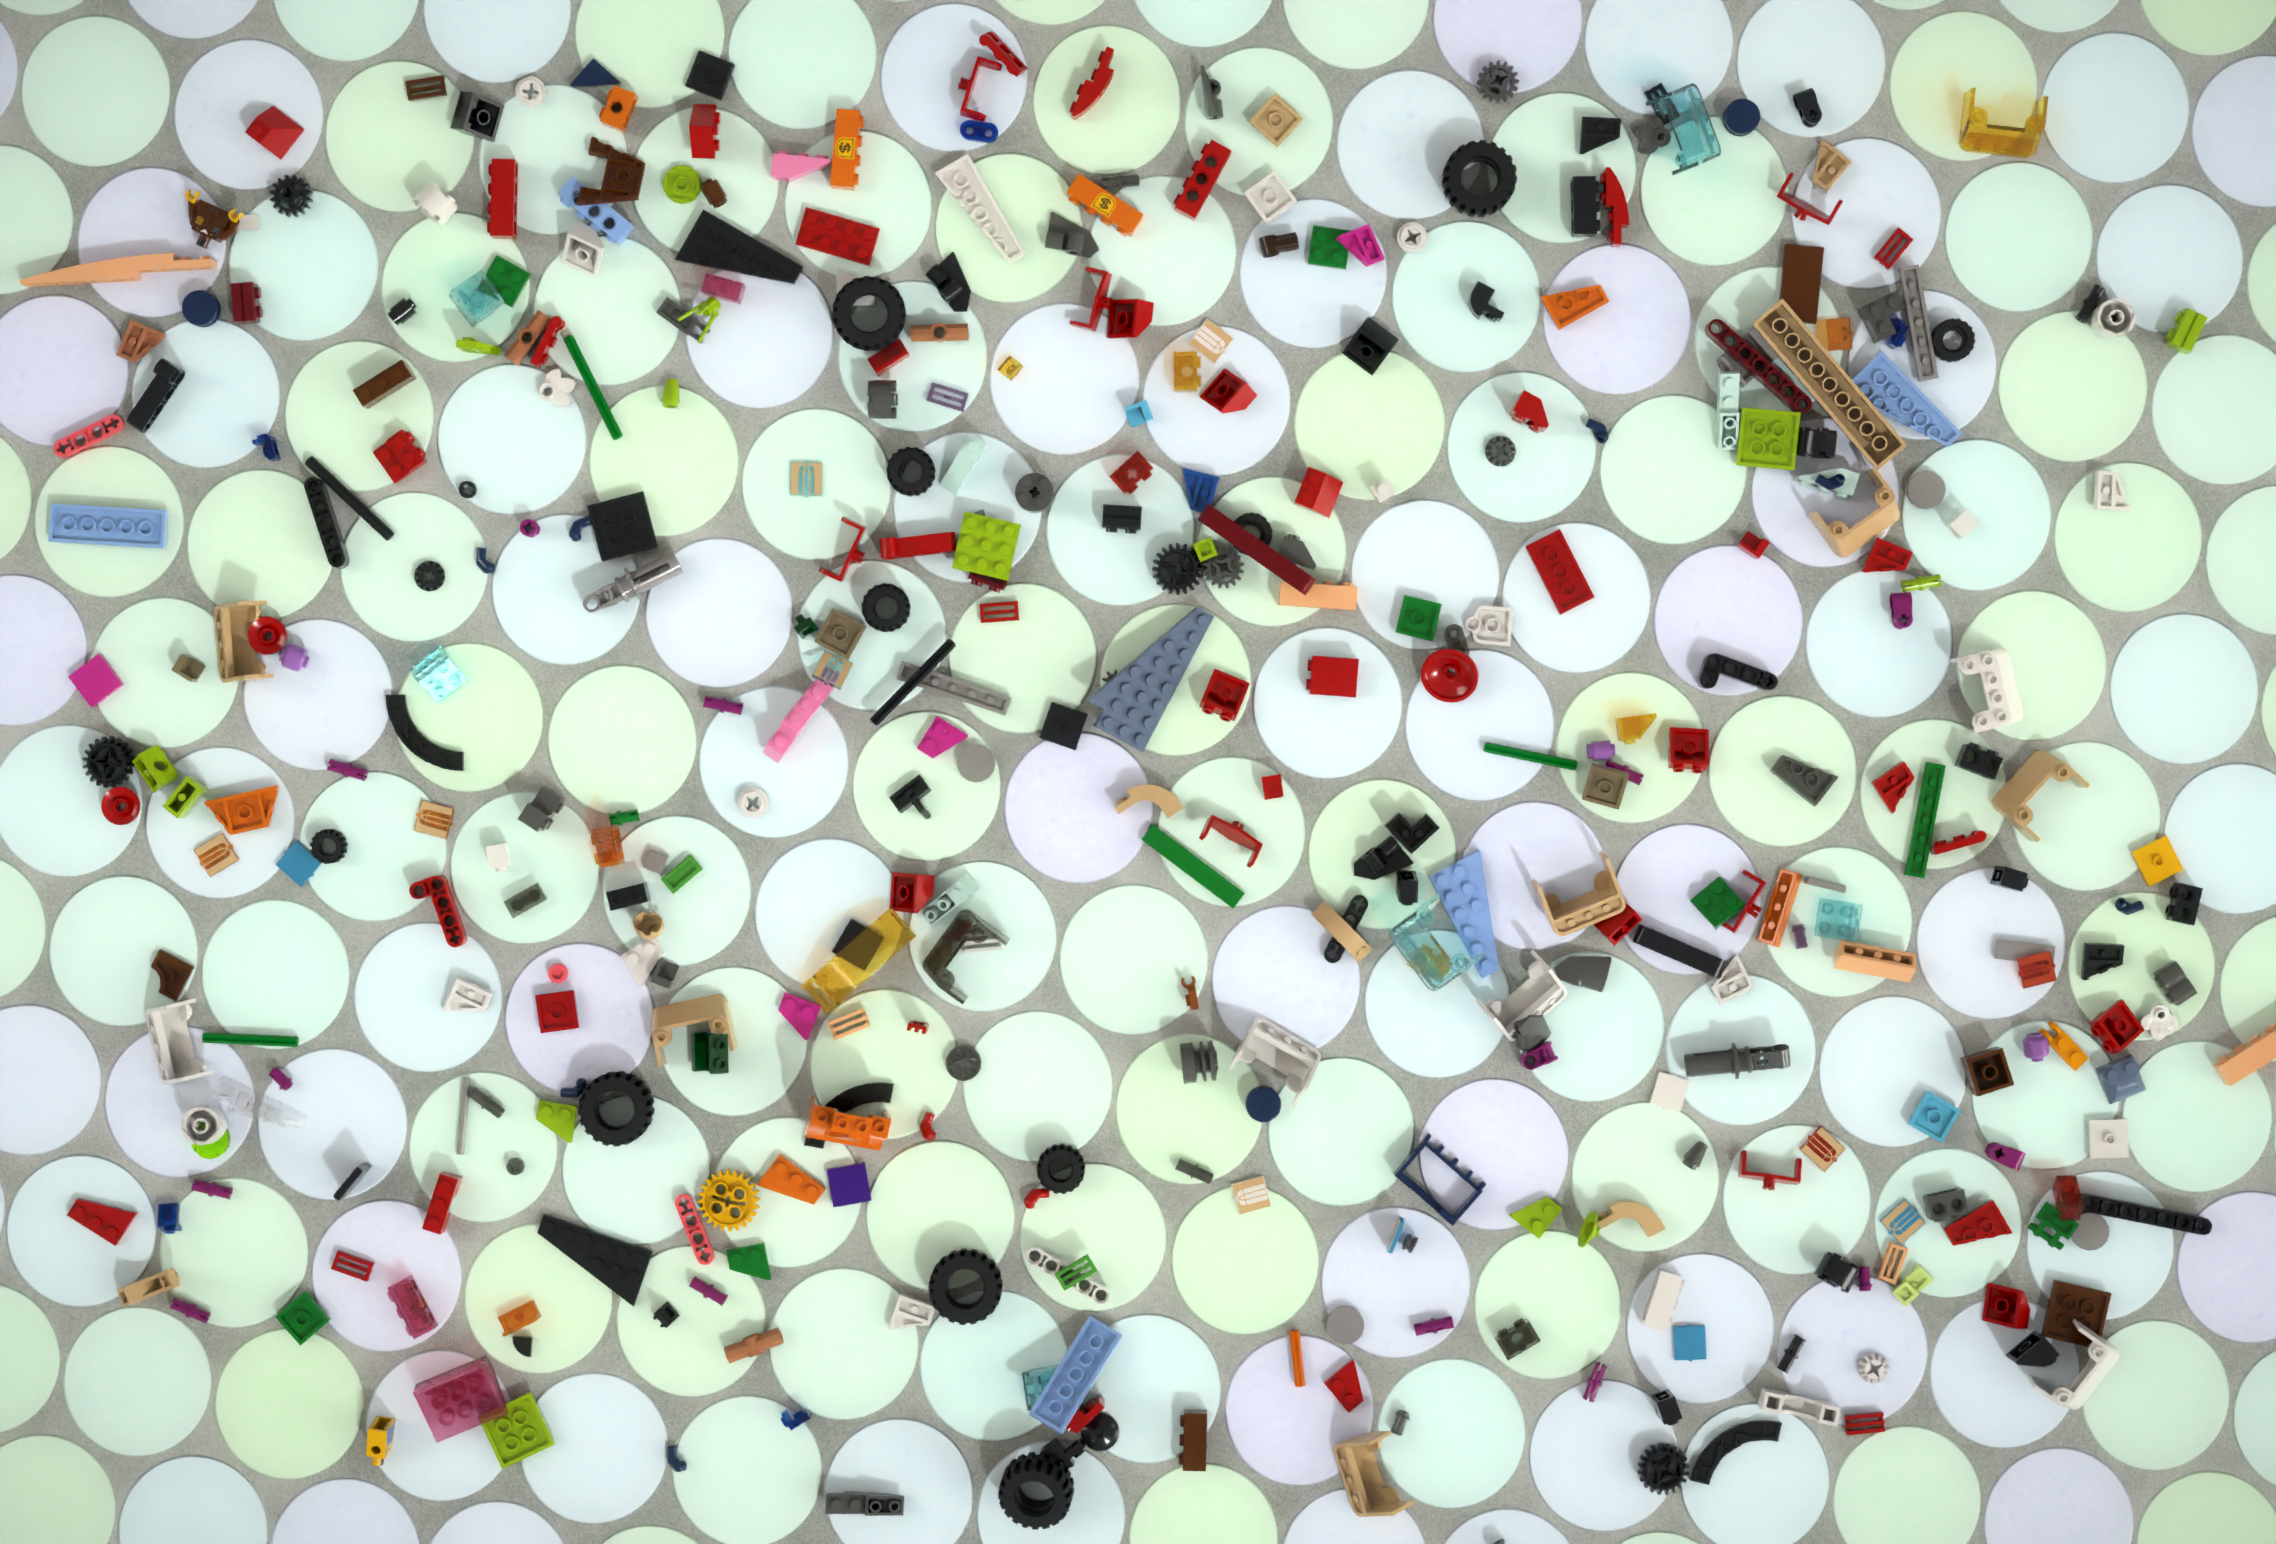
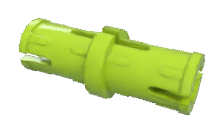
[1900,574,1942,592]

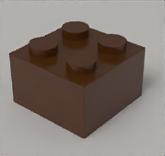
[1960,1046,2014,1097]

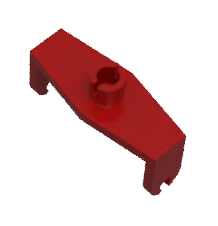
[958,56,1002,122]
[1776,172,1843,225]
[1069,267,1113,332]
[819,517,867,582]
[1199,815,1263,868]
[1721,870,1766,934]
[1738,1150,1802,1191]

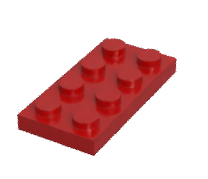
[795,207,880,266]

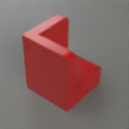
[1737,531,1770,560]
[1261,774,1283,800]

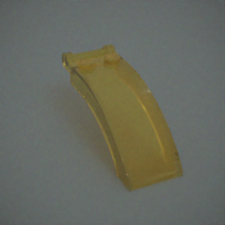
[801,908,916,1015]

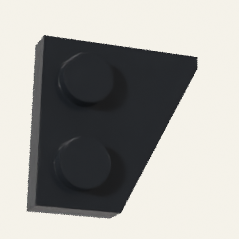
[1579,117,1621,154]
[2081,943,2124,980]

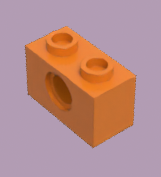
[599,85,638,133]

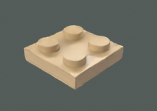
[1249,93,1303,148]

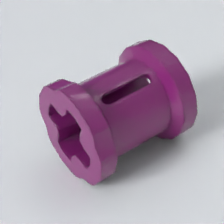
[520,519,540,538]

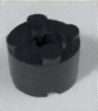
[1796,427,1837,459]
[1814,1252,1860,1293]

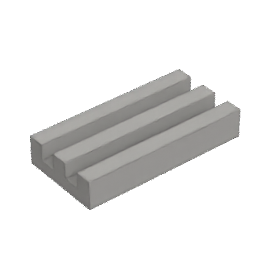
[1804,876,1847,893]

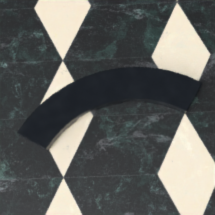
[385,695,464,771]
[804,1082,894,1149]
[1689,1420,1782,1485]

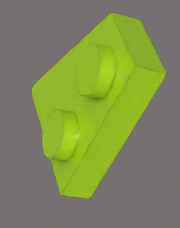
[456,337,501,356]
[536,1100,578,1143]
[1509,1196,1562,1239]

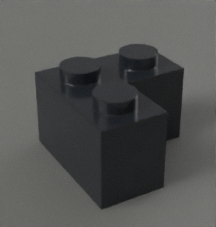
[1384,812,1440,854]

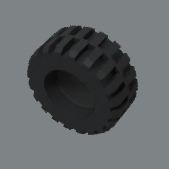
[1442,140,1517,217]
[832,276,906,351]
[578,1071,655,1147]
[928,1248,1003,1325]
[998,1452,1074,1530]

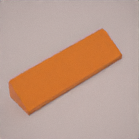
[1757,868,1802,948]

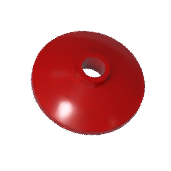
[248,616,287,655]
[101,787,140,825]

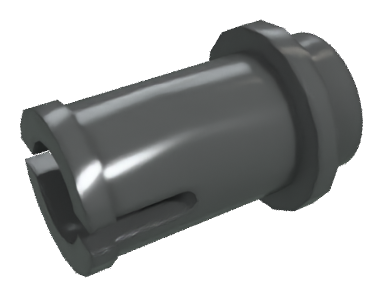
[1390,1409,1410,1436]

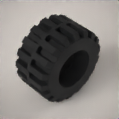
[886,447,936,497]
[861,583,911,632]
[1037,1143,1085,1194]

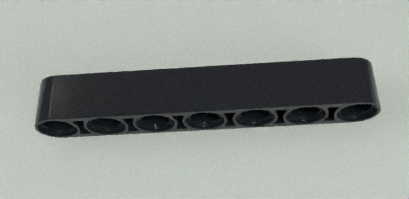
[2077,1193,2212,1235]

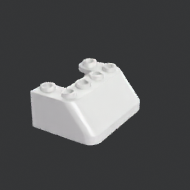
[1950,647,2023,733]

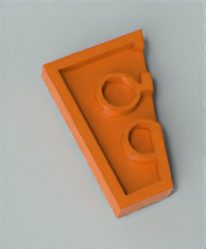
[1540,285,1609,331]
[757,1154,826,1205]

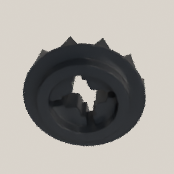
[414,561,445,591]

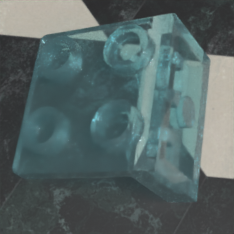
[411,645,468,703]
[1814,898,1863,942]

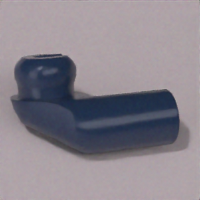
[1585,418,1609,444]
[569,515,592,542]
[476,548,495,574]
[2115,898,2144,915]
[667,1445,687,1472]

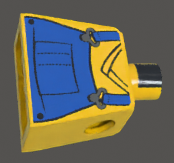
[366,1416,396,1466]

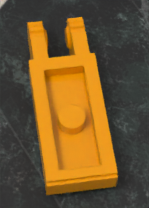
[2039,1020,2089,1071]

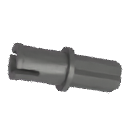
[1101,174,1140,189]
[468,1087,505,1118]
[1175,1158,1214,1184]

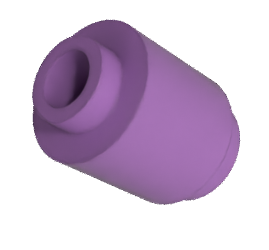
[1586,740,1615,761]

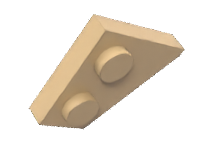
[1812,140,1852,193]

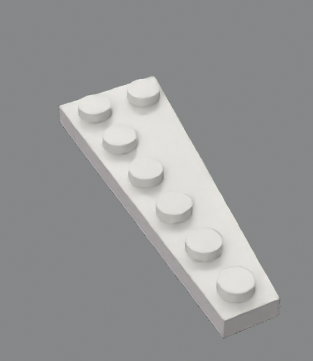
[935,154,1026,264]

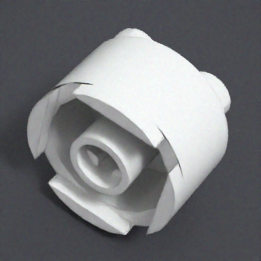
[412,181,457,227]
[2090,298,2136,339]
[181,1105,227,1145]

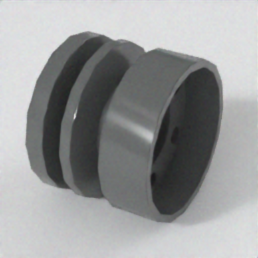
[1180,1040,1218,1084]

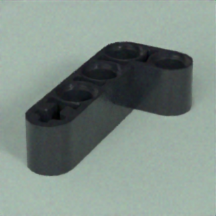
[126,358,186,433]
[1697,653,1778,691]

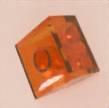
[591,826,625,868]

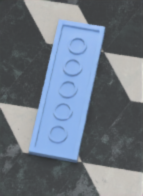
[48,503,168,549]
[1029,1316,1123,1435]

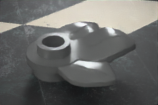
[1633,116,1671,154]

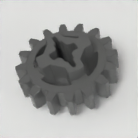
[1477,60,1519,104]
[1203,547,1244,589]

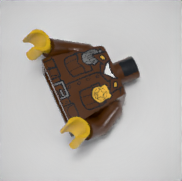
[185,189,244,249]

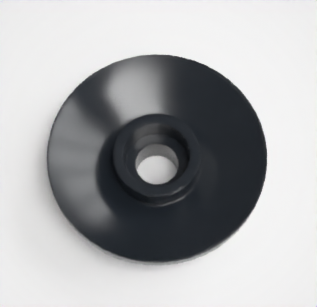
[1081,1412,1119,1451]

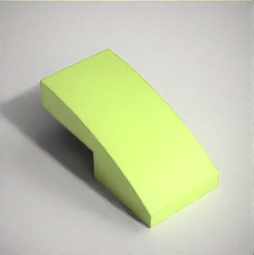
[1891,1264,1933,1307]

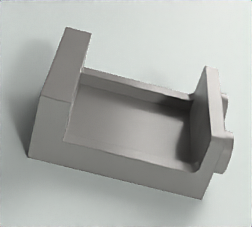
[1717,327,1779,389]

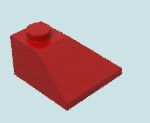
[245,106,304,160]
[1107,299,1154,339]
[1200,368,1257,414]
[889,872,935,913]
[1982,1282,2030,1329]

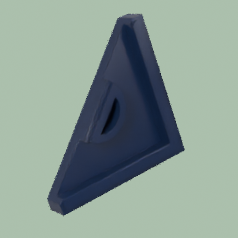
[570,58,621,88]

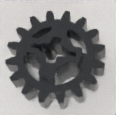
[270,175,313,218]

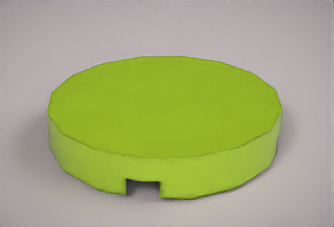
[663,165,702,204]

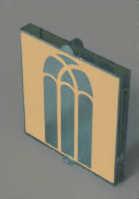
[790,460,823,498]
[812,650,853,690]

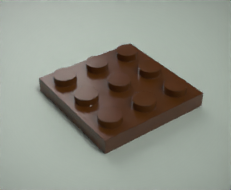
[2041,1279,2112,1347]

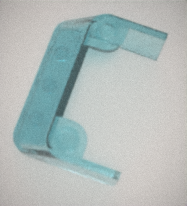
[1645,83,1721,175]
[1389,894,1484,991]

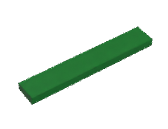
[1904,762,1946,878]
[1141,825,1245,908]

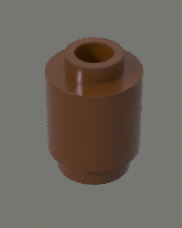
[701,178,728,209]

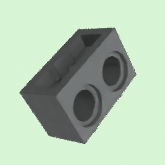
[1922,1187,1969,1222]

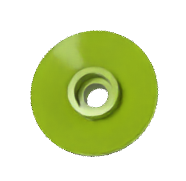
[1578,1211,1600,1248]

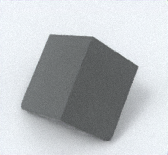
[651,959,679,989]

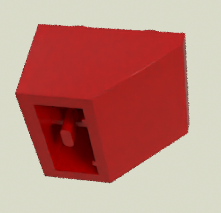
[1509,390,1549,433]

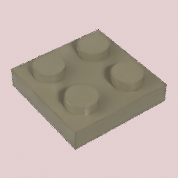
[814,608,867,660]
[1582,763,1629,810]

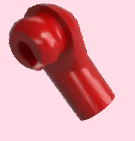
[920,1111,936,1141]
[1024,1188,1049,1209]

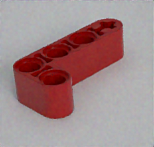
[879,532,956,560]
[409,875,467,948]

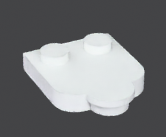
[1464,606,1514,647]

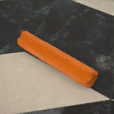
[1289,1330,1305,1387]

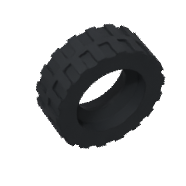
[1931,318,1975,362]
[1233,512,1272,555]

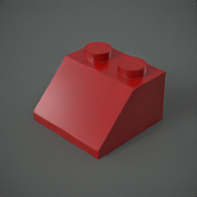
[1294,467,1343,518]

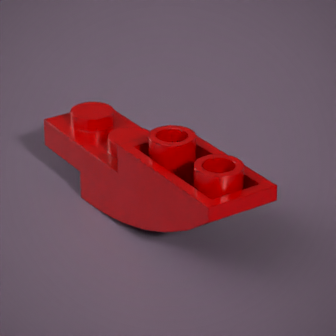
[1069,47,1114,120]
[1600,167,1629,247]

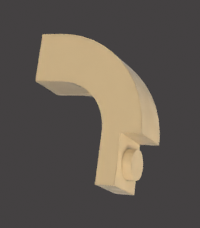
[1115,784,1183,818]
[1311,901,1372,962]
[1597,1199,1666,1238]
[117,1268,180,1308]

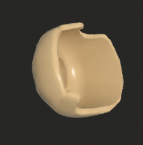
[633,911,665,940]

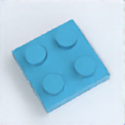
[1907,1090,1961,1143]

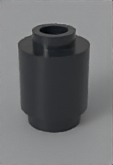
[387,298,417,326]

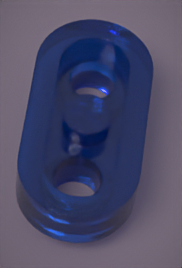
[960,120,998,143]

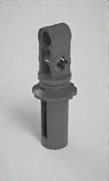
[1684,1043,1791,1079]

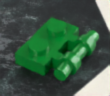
[2027,1202,2079,1250]

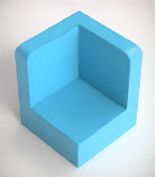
[1125,400,1153,427]

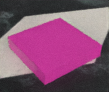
[68,654,124,708]

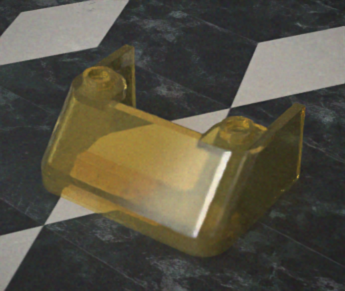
[1959,87,2049,158]

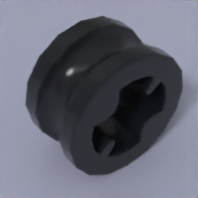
[458,481,477,498]

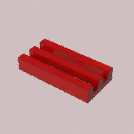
[1873,227,1913,270]
[979,601,1019,623]
[907,1020,929,1034]
[331,1250,375,1282]
[1844,1411,1885,1435]

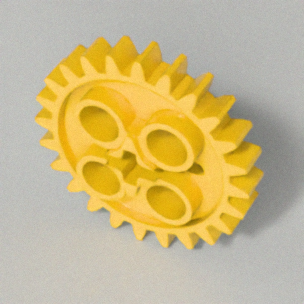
[698,1168,761,1232]

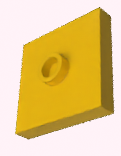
[2131,835,2184,887]

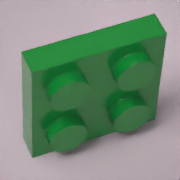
[1308,225,1350,270]
[478,255,531,308]
[1395,595,1442,641]
[1690,876,1745,930]
[275,1291,331,1346]

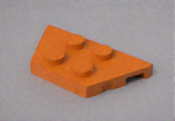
[204,785,279,835]

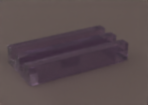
[926,382,969,412]

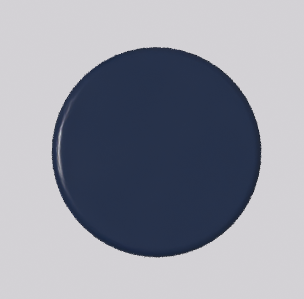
[1722,99,1760,137]
[182,290,221,327]
[1245,1086,1281,1122]

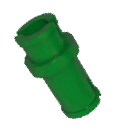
[609,809,640,826]

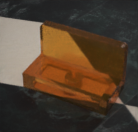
[498,1299,542,1337]

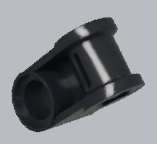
[1793,88,1822,128]

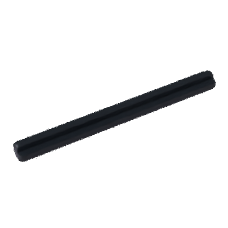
[305,456,394,541]
[870,638,956,726]

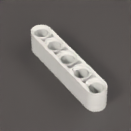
[1026,1245,1110,1304]

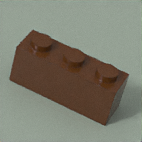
[353,360,417,409]
[1179,1409,1207,1471]

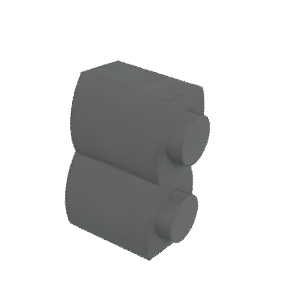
[2153,960,2197,1006]

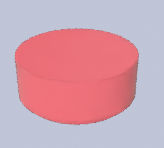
[548,964,568,983]

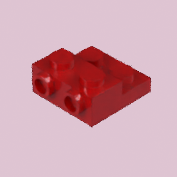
[373,429,427,484]
[1199,669,1250,722]
[1668,727,1709,774]
[2089,999,2144,1054]
[1066,1395,1105,1434]

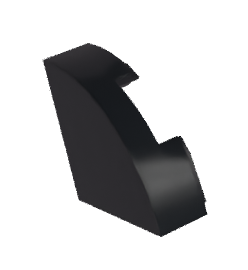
[513,1336,533,1357]

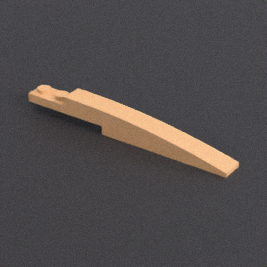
[20,253,217,287]

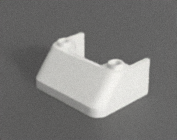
[1475,950,1567,1041]
[145,998,214,1085]
[1228,1018,1321,1108]
[2028,1318,2119,1410]

